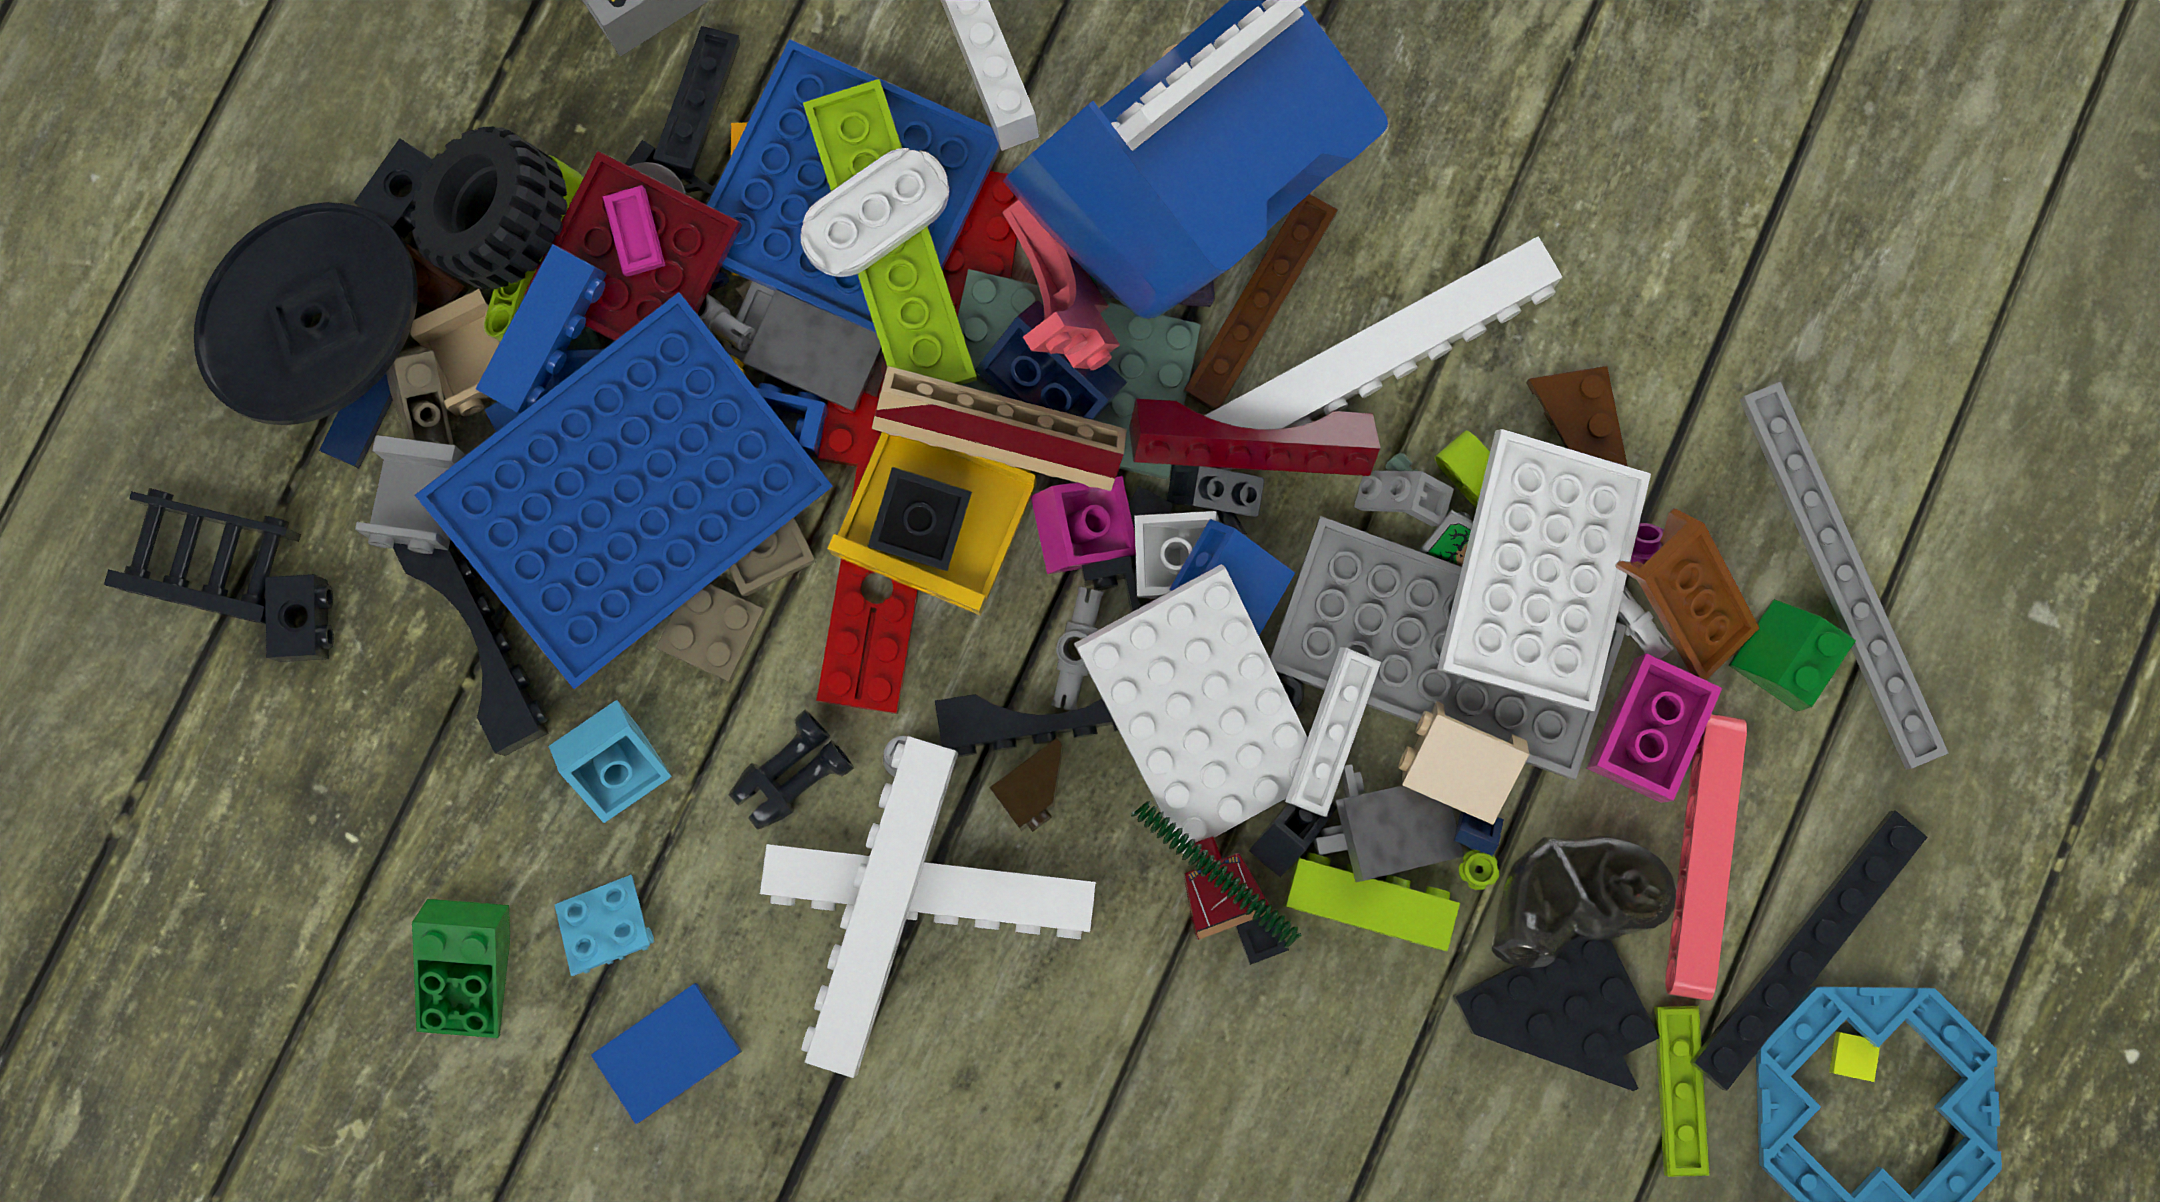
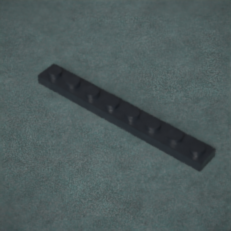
[1690,810,1928,1091]

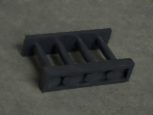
[104,488,301,625]

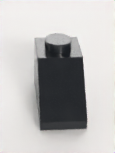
[1249,803,1337,878]

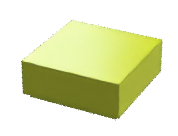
[1829,1031,1880,1082]

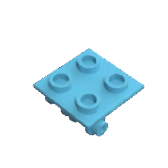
[554,875,654,976]

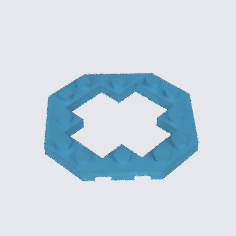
[1756,987,2002,1202]

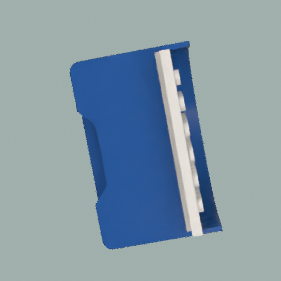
[1003,0,1388,319]

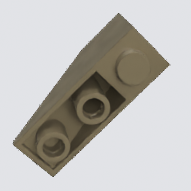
[386,346,453,445]

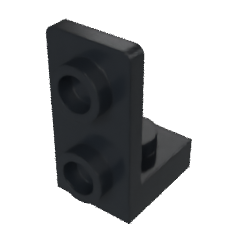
[1167,465,1264,517]
[1082,556,1146,612]

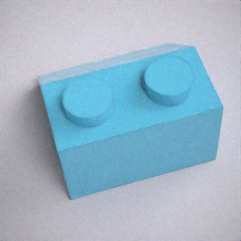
[549,700,672,823]

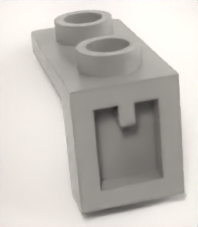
[1354,471,1454,526]
[1313,764,1365,855]

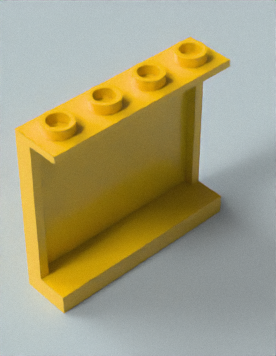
[827,432,1037,616]

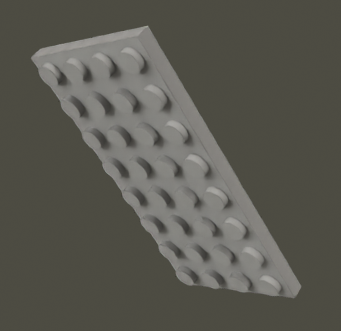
[1269,516,1627,780]

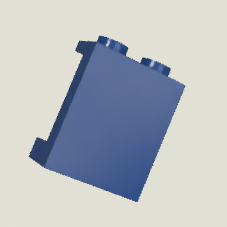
[1169,519,1295,636]

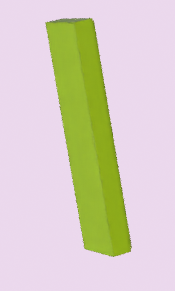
[1654,1005,1709,1177]

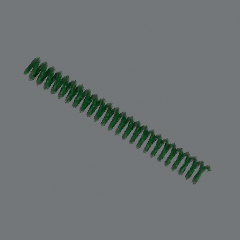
[1131,801,1302,948]

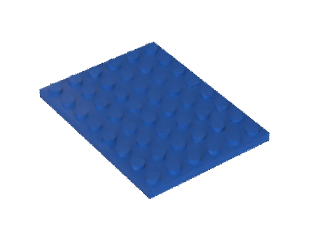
[415,292,833,689]

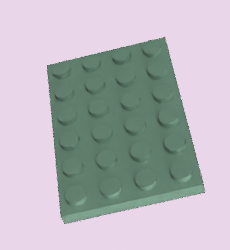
[957,269,1201,480]

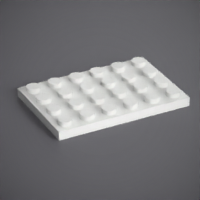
[1437,429,1651,711]
[1074,564,1308,854]

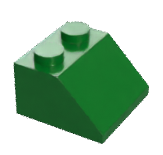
[1728,599,1856,712]

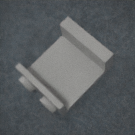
[355,435,466,554]

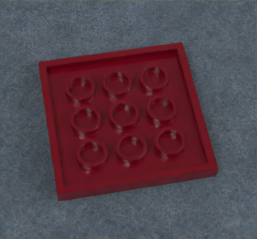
[524,151,742,341]

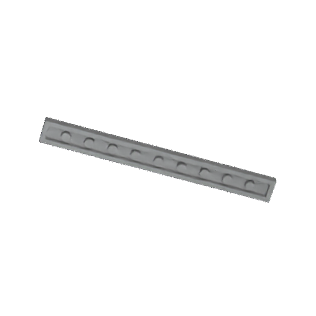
[1740,382,1949,769]

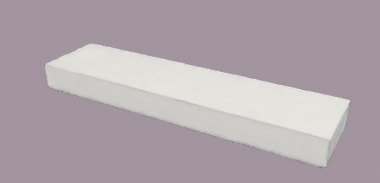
[1285,647,1381,817]

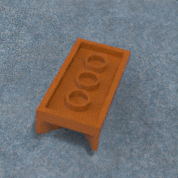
[1615,508,1759,680]

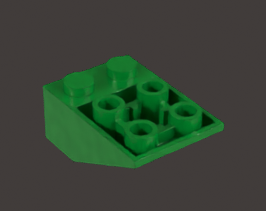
[412,899,510,1038]

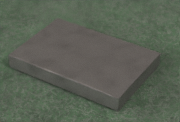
[743,290,882,412]
[1336,786,1464,882]

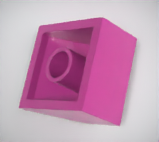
[1031,476,1136,574]

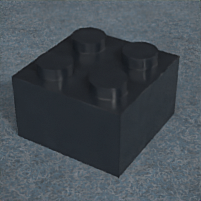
[868,467,972,571]

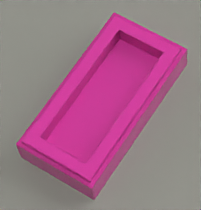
[603,185,665,277]

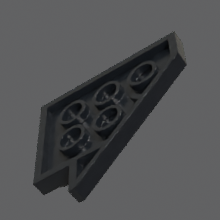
[1453,924,1659,1091]

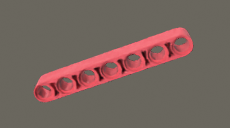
[1665,714,1747,1001]

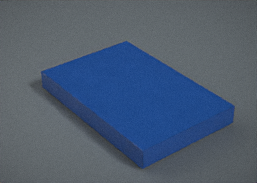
[591,983,742,1124]

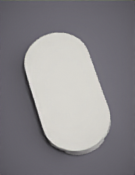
[801,148,949,277]

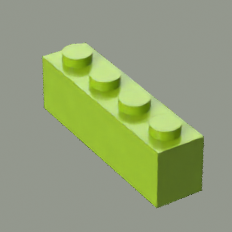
[1283,853,1460,952]

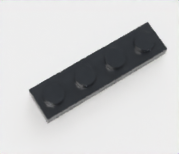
[653,26,740,176]

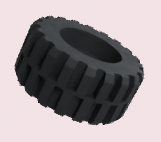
[411,126,567,289]

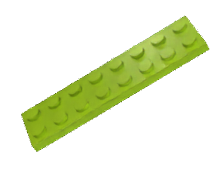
[803,79,977,385]

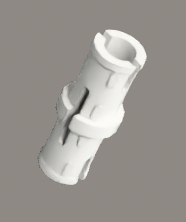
[1617,585,1674,659]

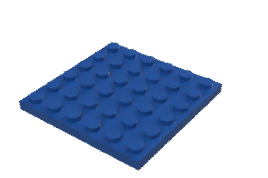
[707,39,1001,333]

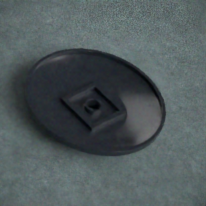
[194,202,418,425]

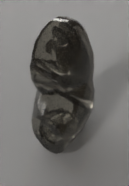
[1491,835,1677,968]

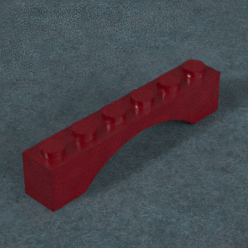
[1129,398,1381,476]

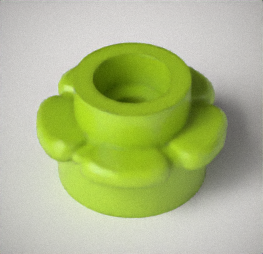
[1458,850,1499,890]

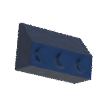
[975,300,1127,420]

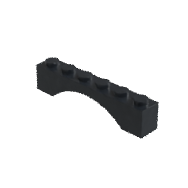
[393,540,549,756]
[935,694,1119,757]

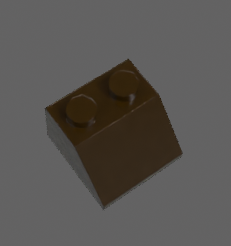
[989,738,1063,832]

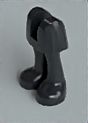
[728,709,854,829]

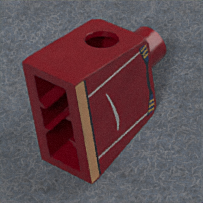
[1183,836,1272,940]

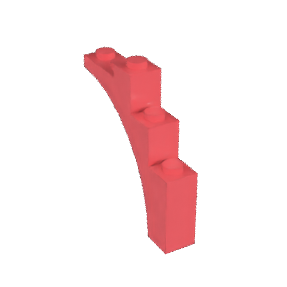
[1002,200,1120,370]

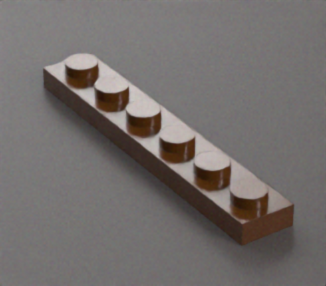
[1184,194,1338,411]

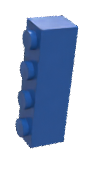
[475,244,607,413]

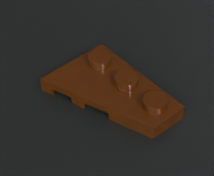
[1526,366,1628,467]

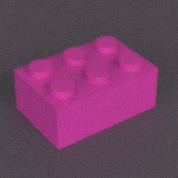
[1586,653,1722,803]

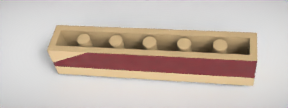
[872,366,1127,491]

